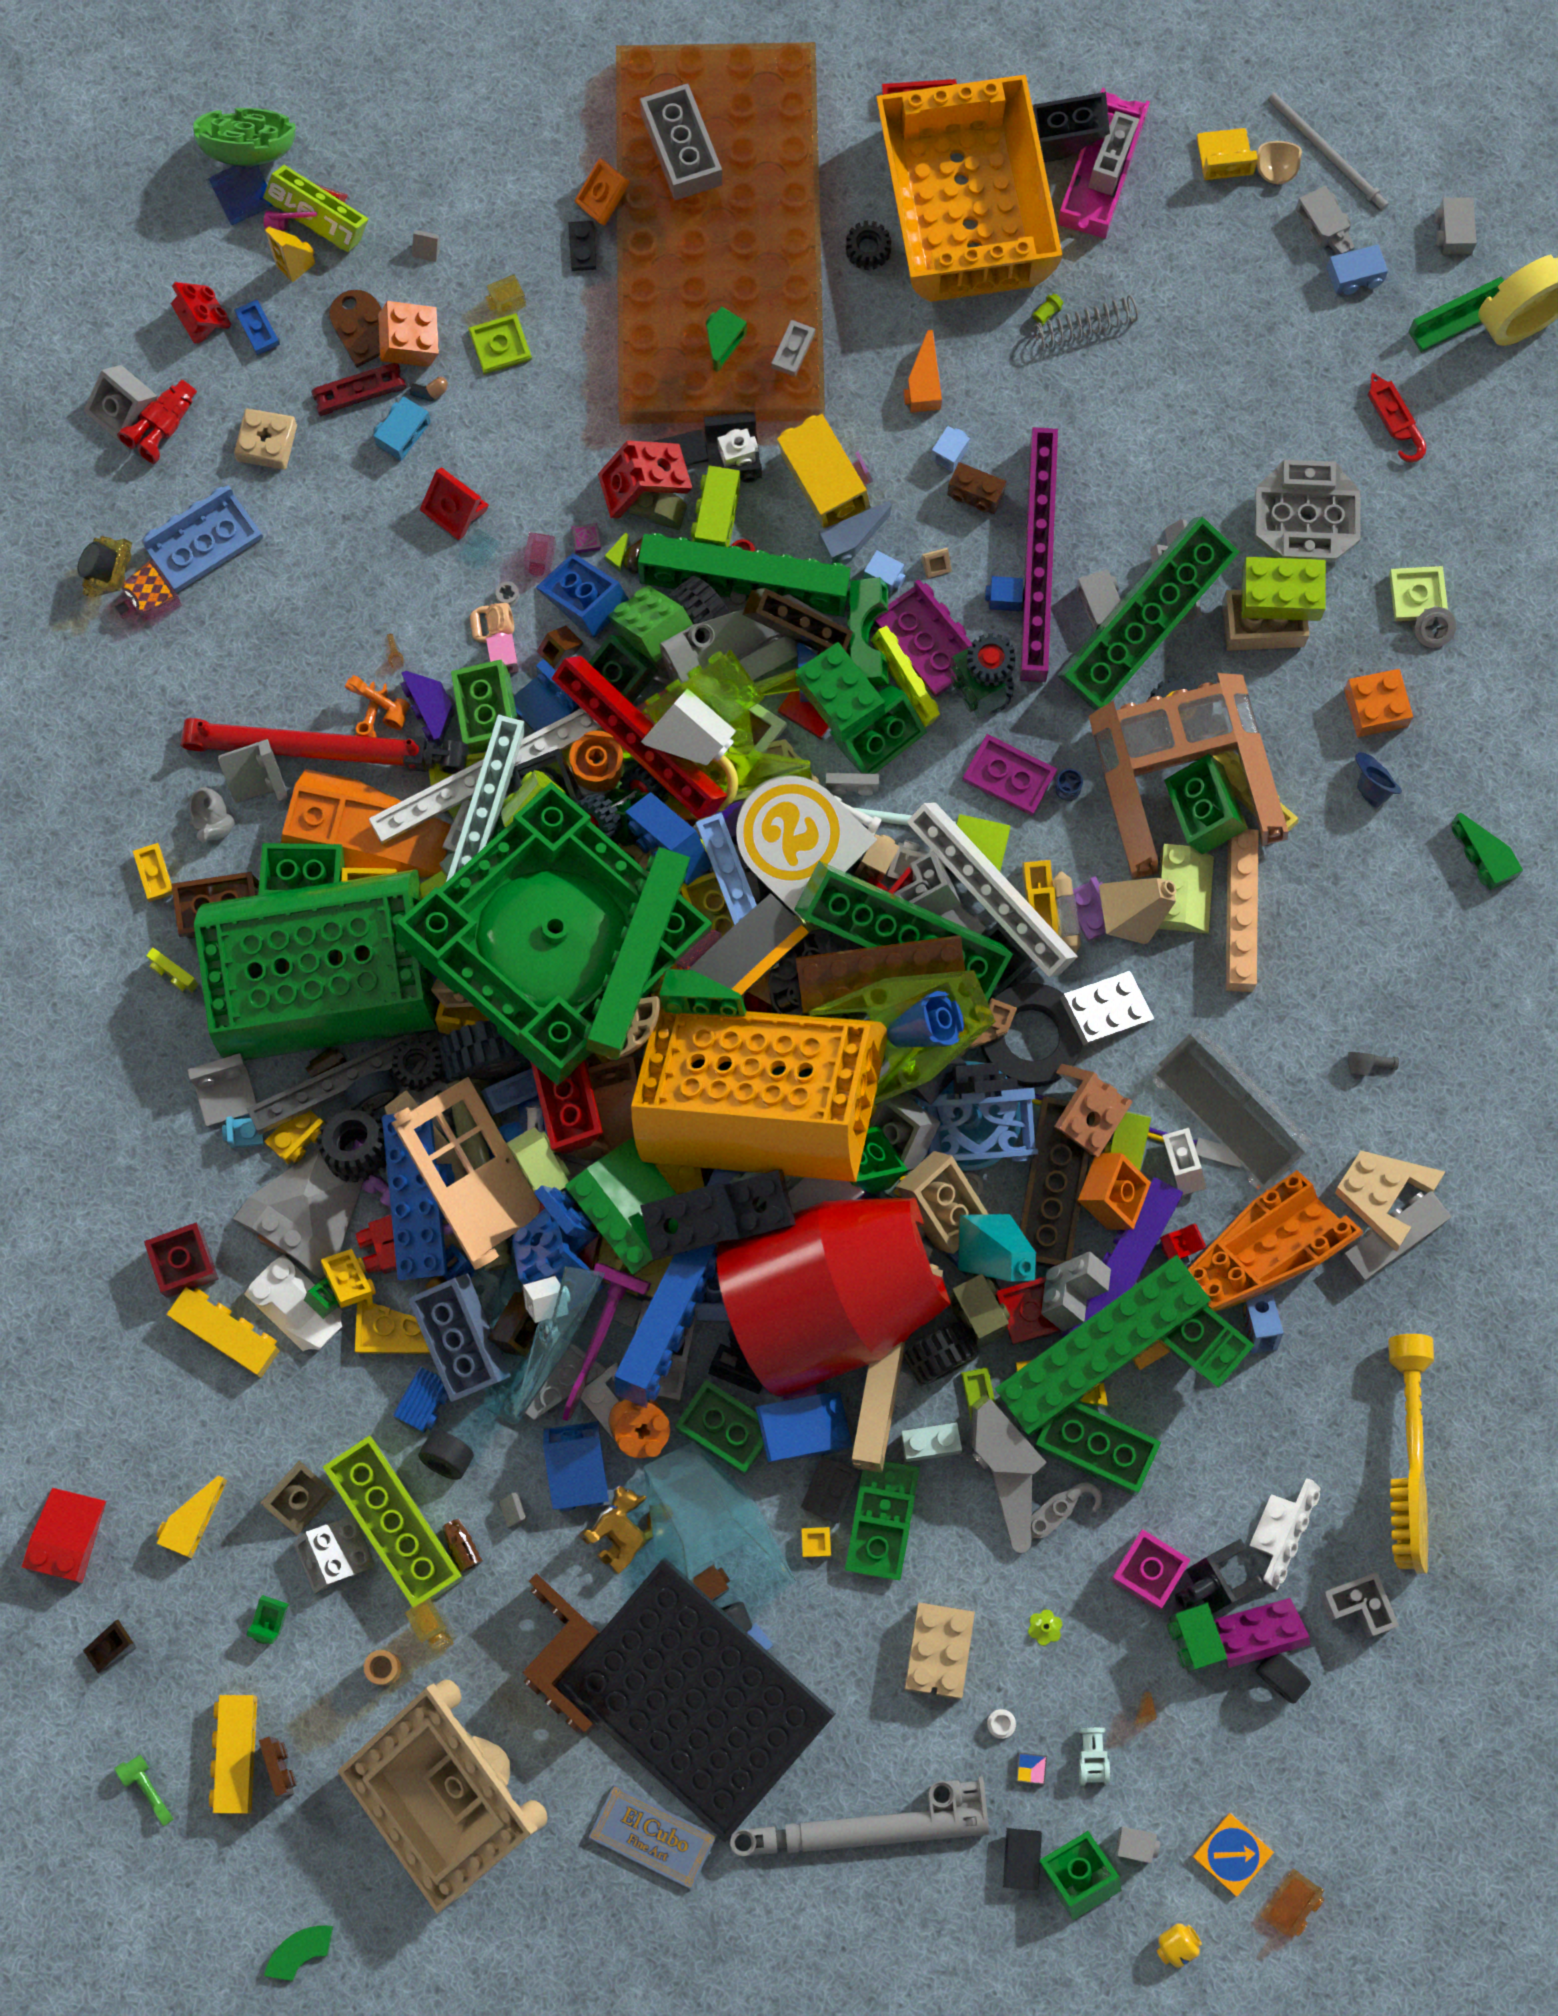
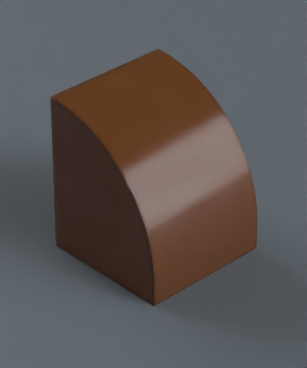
[536,625,584,669]

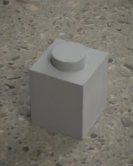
[1115,1827,1160,1863]

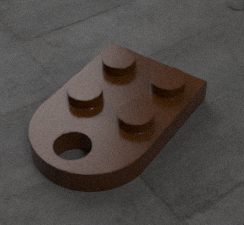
[329,290,382,368]

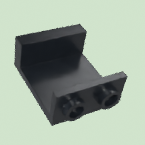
[704,412,762,483]

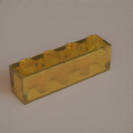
[405,1598,457,1652]

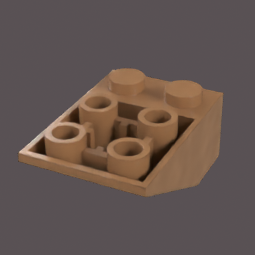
[587,1056,644,1151]

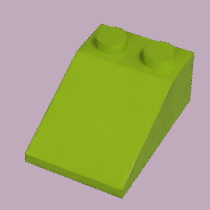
[501,770,566,827]

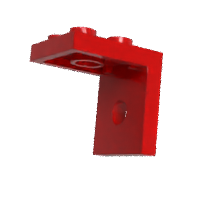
[598,440,692,519]

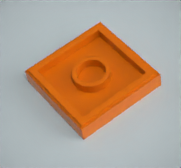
[574,158,630,226]

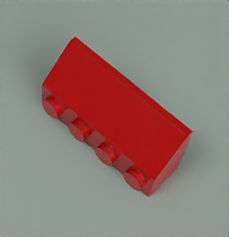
[531,1060,603,1154]

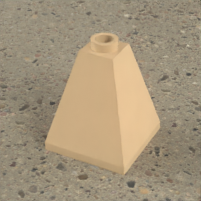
[1099,878,1176,944]

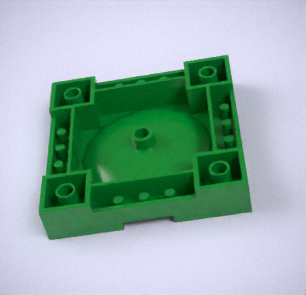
[396,782,712,1086]

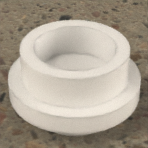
[987,1709,1016,1739]

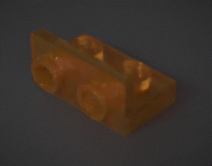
[1260,1868,1325,1938]

